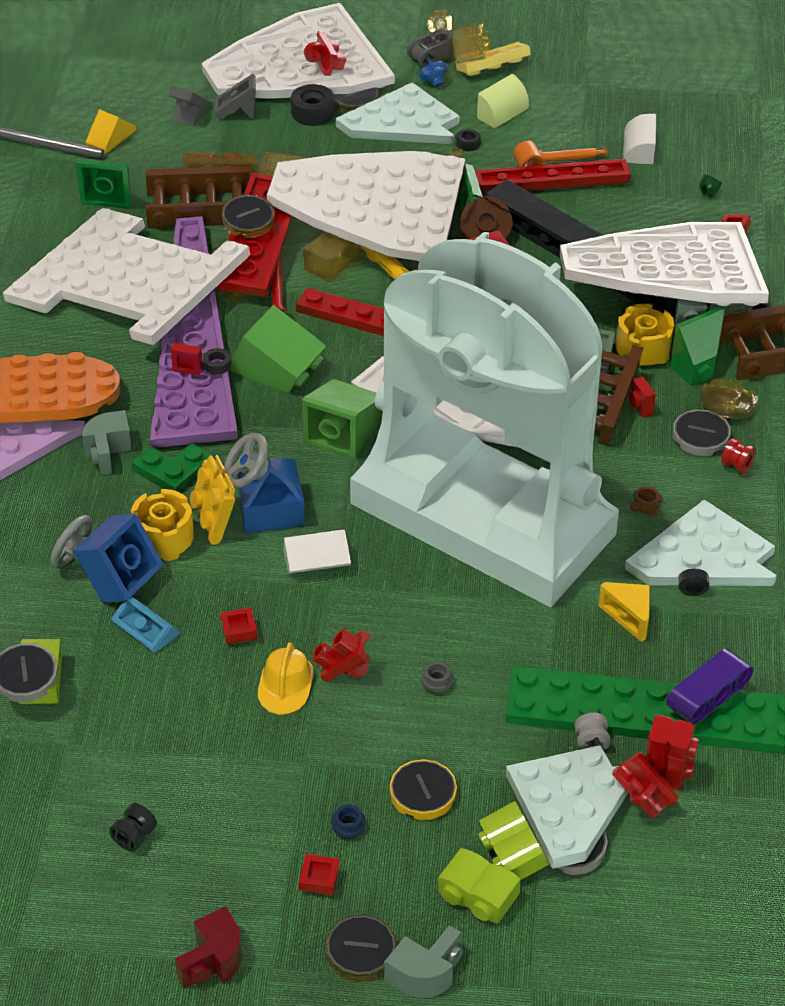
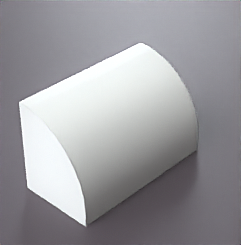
[623,114,656,164]
[283,529,351,574]

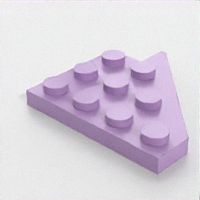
[0,420,85,480]

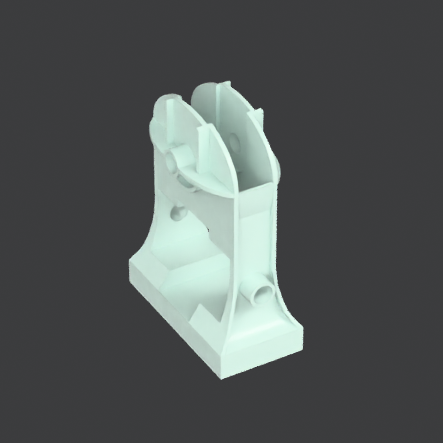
[350,232,619,607]

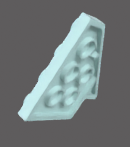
[336,83,459,144]
[625,500,777,586]
[506,745,628,869]

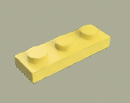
[455,42,531,76]

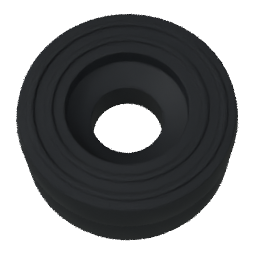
[290,84,335,126]

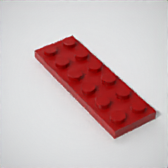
[215,173,293,297]

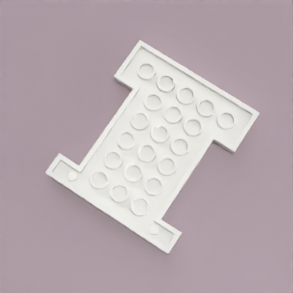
[3,208,250,345]

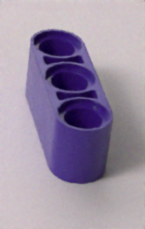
[666,648,754,725]

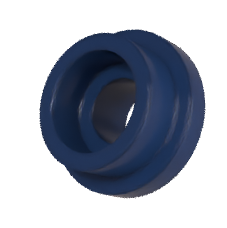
[331,805,366,838]

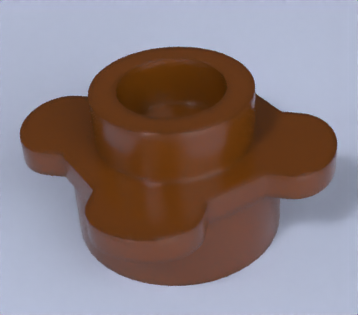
[630,486,663,515]

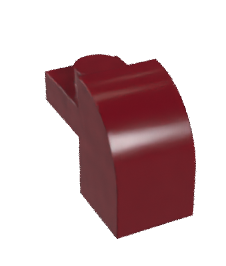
[175,906,242,989]

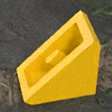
[86,109,137,154]
[598,582,650,642]

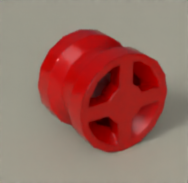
[721,438,756,474]

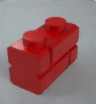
[646,715,699,790]

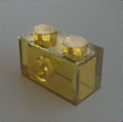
[453,24,490,63]
[303,231,361,282]

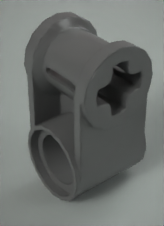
[407,29,453,68]

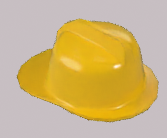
[258,642,314,715]

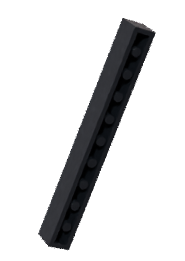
[486,180,710,320]

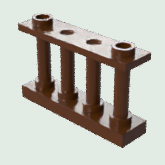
[145,166,249,228]
[720,305,785,380]
[595,345,644,446]

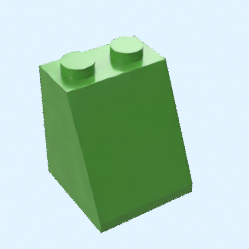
[229,305,326,394]
[302,379,383,459]

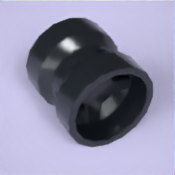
[109,803,157,852]

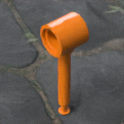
[513,141,607,167]

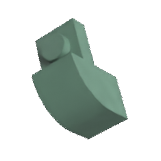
[82,410,132,476]
[384,925,463,998]

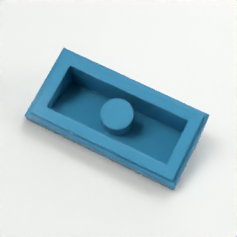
[110,596,181,653]

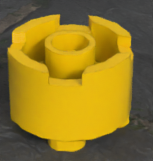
[616,304,674,367]
[131,489,194,561]

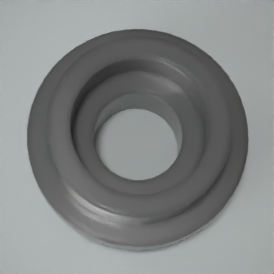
[421,662,453,692]

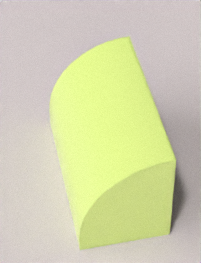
[477,74,529,128]

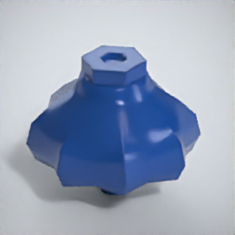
[419,60,448,87]

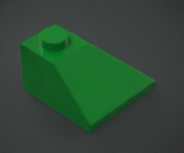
[76,160,132,209]
[671,306,725,386]

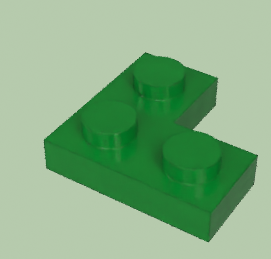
[131,443,214,493]

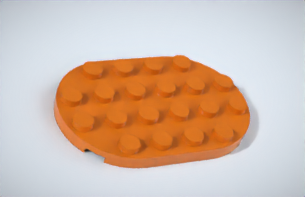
[0,352,120,423]

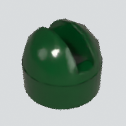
[699,174,722,196]

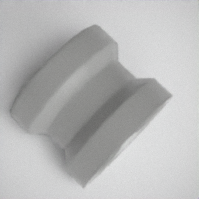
[574,713,611,751]

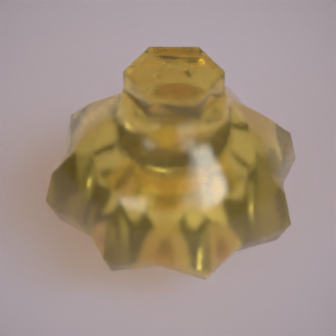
[426,9,455,33]

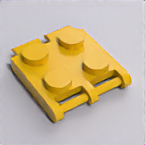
[190,455,235,545]

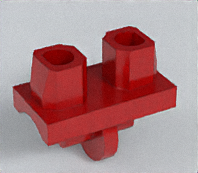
[303,31,347,76]
[312,628,370,682]
[612,752,679,818]

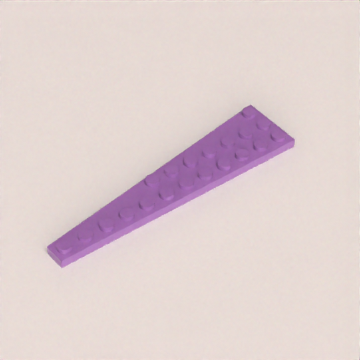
[150,216,238,448]

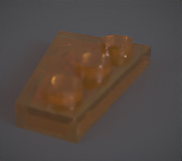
[182,153,261,171]

